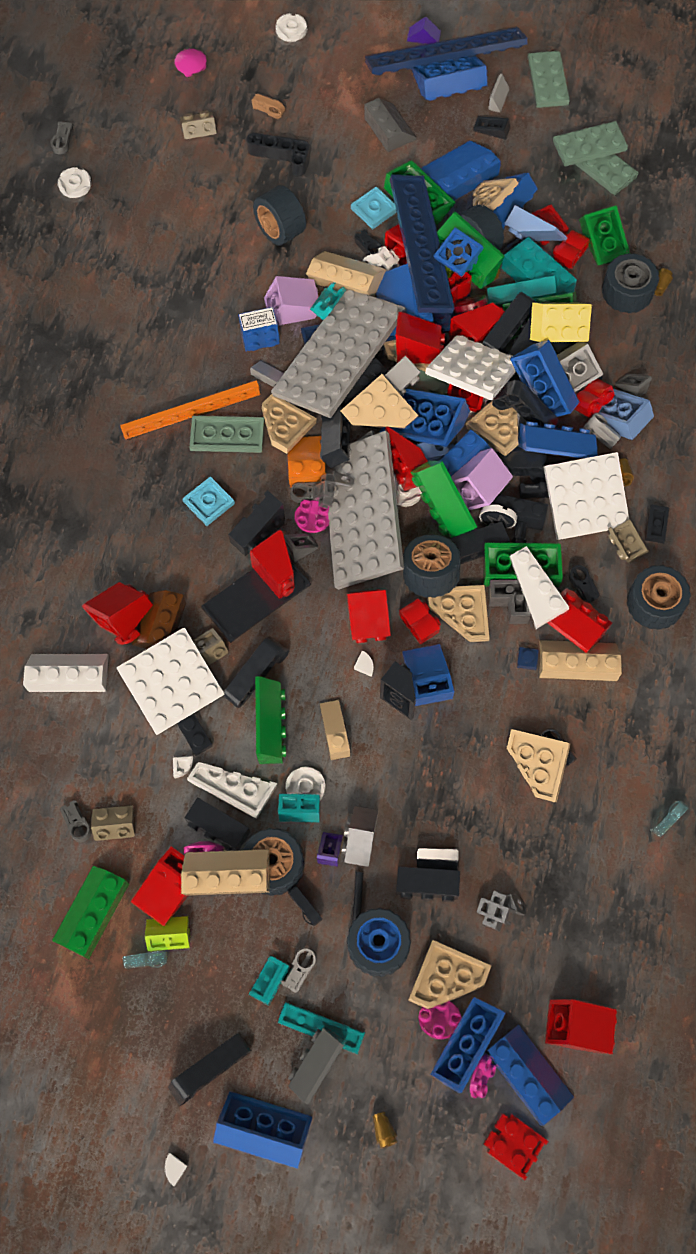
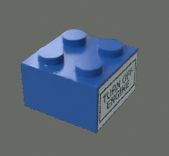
[238,307,280,351]

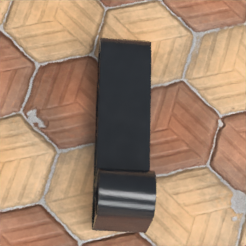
[246,133,310,176]
[482,291,537,354]
[492,380,560,428]
[496,451,550,484]
[223,636,289,708]
[168,1032,252,1106]

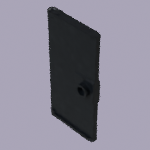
[201,561,311,643]

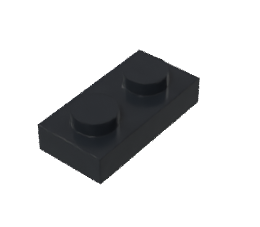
[645,504,669,544]
[177,713,213,756]

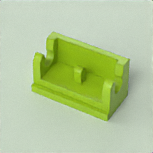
[145,916,190,951]

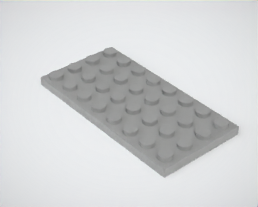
[271,289,406,418]
[325,431,404,590]

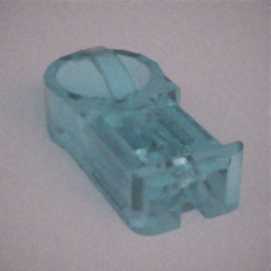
[652,801,689,838]
[123,951,168,969]

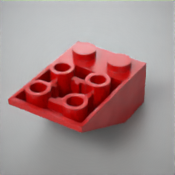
[385,426,427,491]
[131,846,189,926]

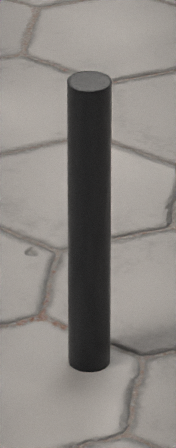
[352,872,363,922]

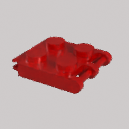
[484,1113,549,1181]

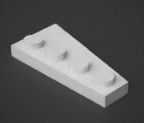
[510,546,569,629]
[188,762,277,819]

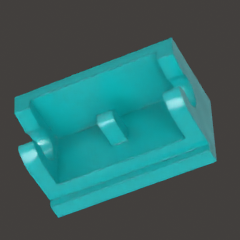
[310,282,346,320]
[278,794,320,822]
[249,956,290,1006]

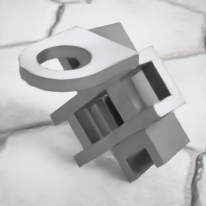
[313,472,354,509]
[476,891,527,932]

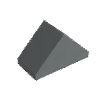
[615,373,652,397]
[284,533,318,563]

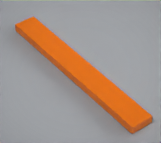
[120,380,260,439]

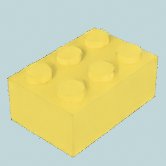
[530,303,592,342]

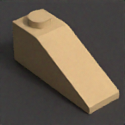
[320,700,350,760]

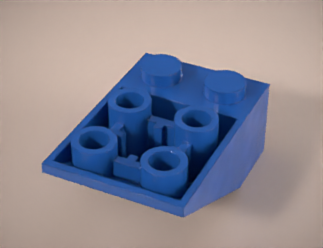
[402,644,454,706]

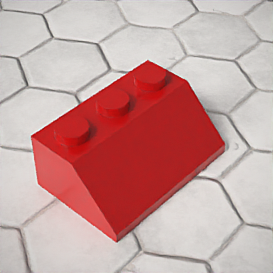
[547,588,612,653]

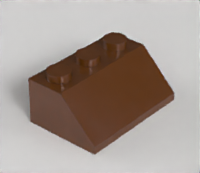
[132,590,186,649]

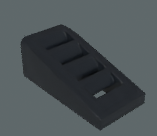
[473,116,510,139]

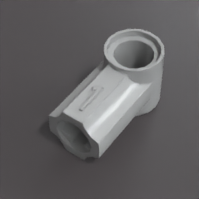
[583,413,621,449]

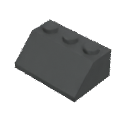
[364,98,416,152]
[288,1027,347,1104]

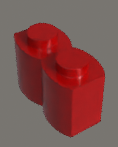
[553,230,590,269]
[448,272,472,304]
[575,378,615,418]
[399,599,441,645]

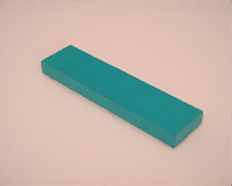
[487,276,558,305]
[277,1002,365,1054]

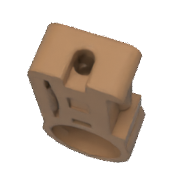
[252,94,285,119]

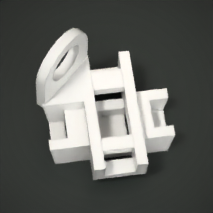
[362,246,400,272]

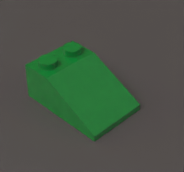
[579,205,630,266]

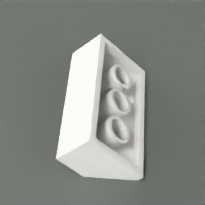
[23,654,109,692]

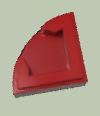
[115,629,140,645]

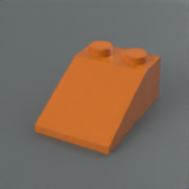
[288,436,326,488]

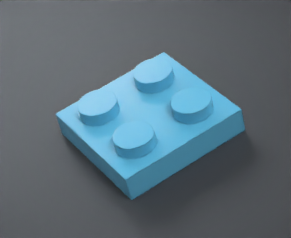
[351,187,397,229]
[182,476,235,526]

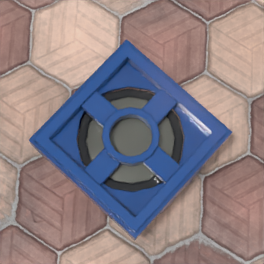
[434,228,484,277]

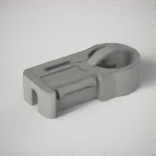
[282,949,317,992]

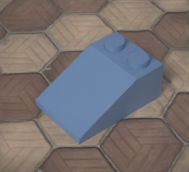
[505,205,568,241]
[598,389,654,440]

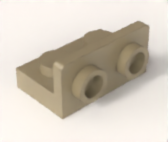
[192,628,228,666]

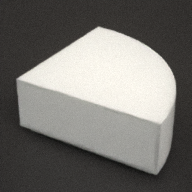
[354,651,373,677]
[173,756,194,778]
[165,1153,188,1186]

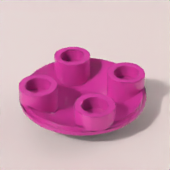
[175,49,206,77]
[294,500,330,533]
[183,841,224,854]
[419,1001,462,1039]
[470,1054,496,1098]

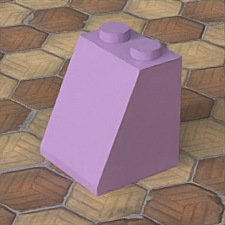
[264,276,318,326]
[451,448,513,510]

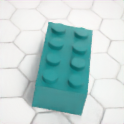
[501,237,577,294]

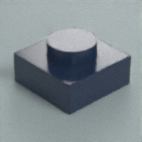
[517,647,539,670]

